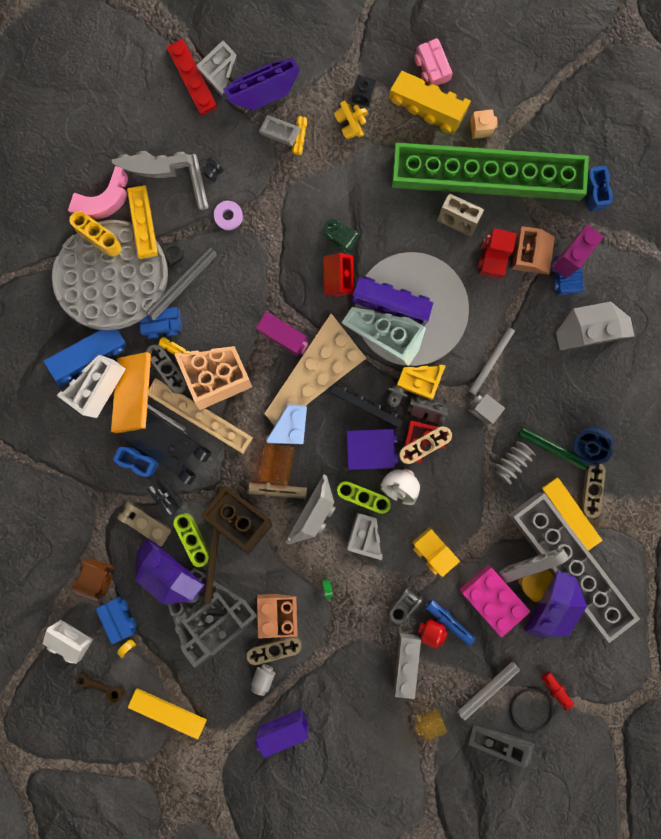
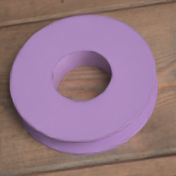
[214,201,243,230]

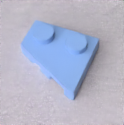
[266,404,307,444]

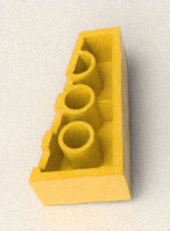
[389,71,471,135]

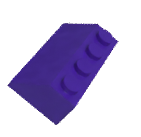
[352,277,433,326]

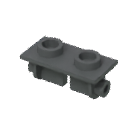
[386,386,407,408]
[407,397,448,424]

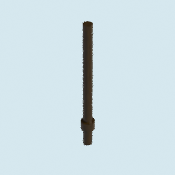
[203,486,224,604]

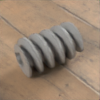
[495,441,536,485]

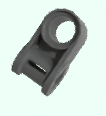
[388,585,423,624]

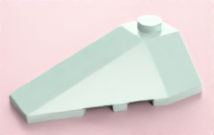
[342,307,426,366]

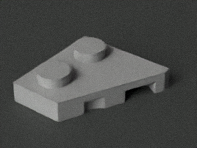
[196,41,236,96]
[346,512,383,560]

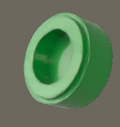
[321,579,333,600]

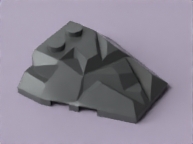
[167,568,258,668]

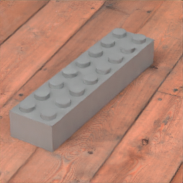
[509,492,640,643]

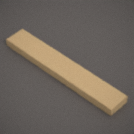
[148,378,253,454]

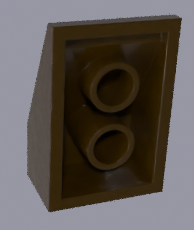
[201,486,273,555]

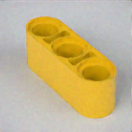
[69,211,122,257]

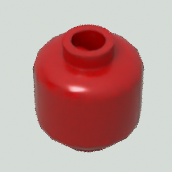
[418,620,448,648]

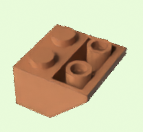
[511,226,555,275]
[257,594,298,638]

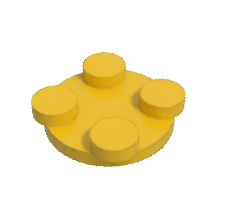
[518,569,554,602]

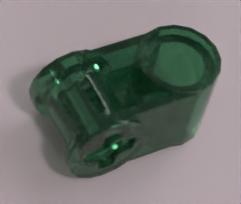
[324,219,360,253]

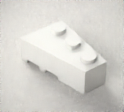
[57,355,126,418]

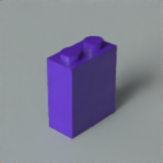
[347,429,398,470]
[254,708,309,758]

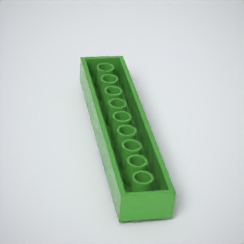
[392,143,589,201]

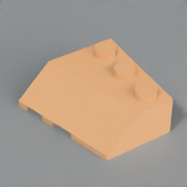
[174,346,252,410]

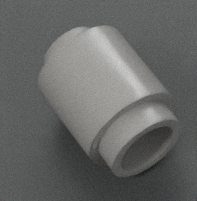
[251,664,275,696]

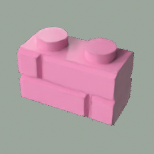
[414,38,453,86]

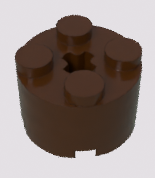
[72,558,114,603]

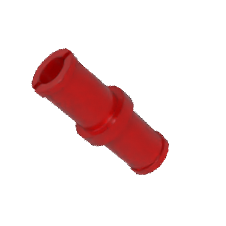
[540,671,574,711]

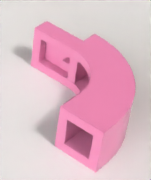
[68,166,128,220]

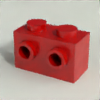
[323,253,354,297]

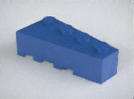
[44,329,126,388]

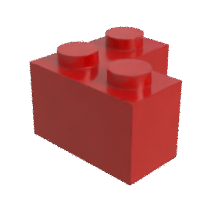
[477,229,517,279]
[403,421,448,463]

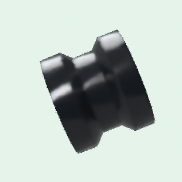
[199,158,224,182]

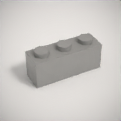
[393,633,421,699]

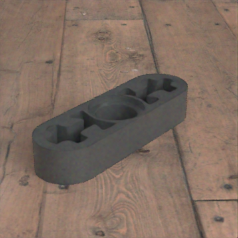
[146,345,186,394]

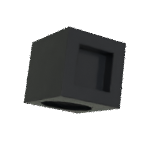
[351,75,376,107]

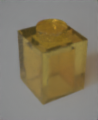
[415,709,447,741]

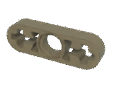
[581,464,606,518]
[247,637,302,665]

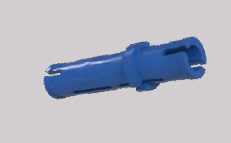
[425,599,476,646]

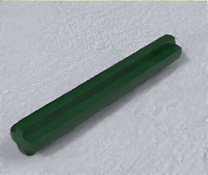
[518,428,588,470]

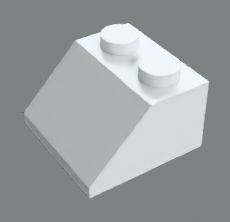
[42,620,93,664]

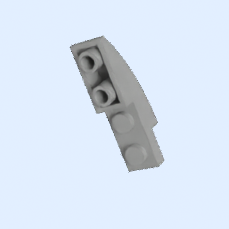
[112,151,193,178]

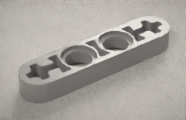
[499,548,569,583]

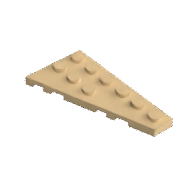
[264,314,366,425]

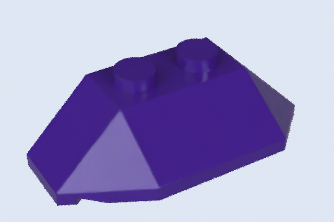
[223,58,300,110]
[135,538,205,604]
[524,570,587,638]

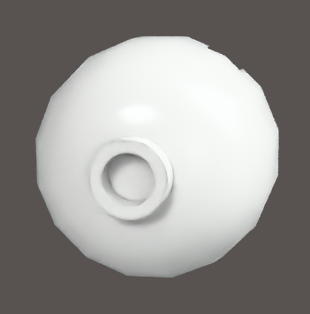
[380,469,420,505]

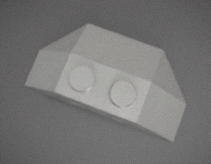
[555,302,634,351]
[286,474,336,544]

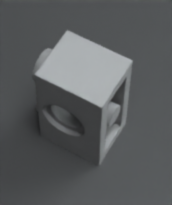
[468,394,505,425]

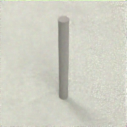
[469,327,515,395]

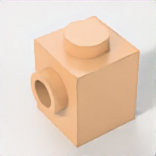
[470,110,497,139]

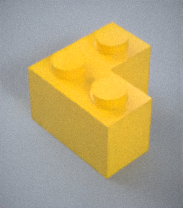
[412,528,460,577]

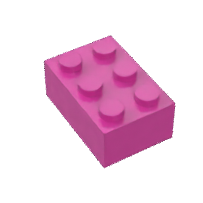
[459,564,531,638]

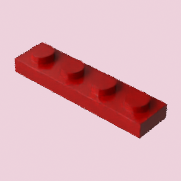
[166,39,218,116]

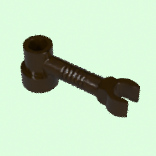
[75,672,125,704]

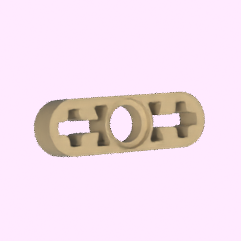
[399,427,452,464]

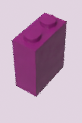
[551,224,604,279]
[256,311,308,357]

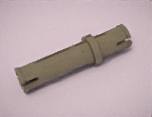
[248,482,307,499]

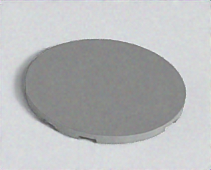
[52,220,168,330]
[355,252,469,366]

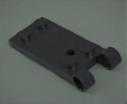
[117,407,212,485]

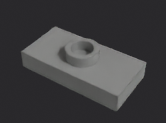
[259,115,301,146]

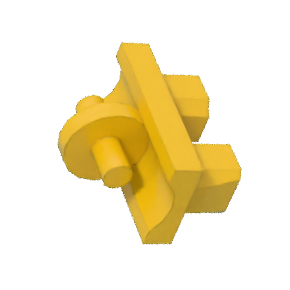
[334,100,368,139]

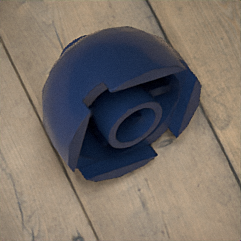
[573,426,615,466]

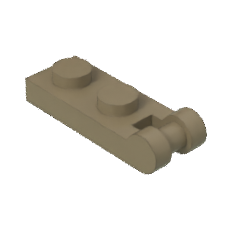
[117,501,173,547]

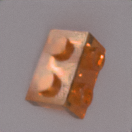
[259,443,295,486]

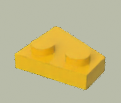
[396,365,445,401]

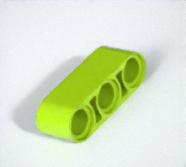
[337,481,391,514]
[174,513,209,567]

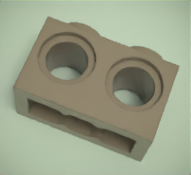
[437,193,484,237]

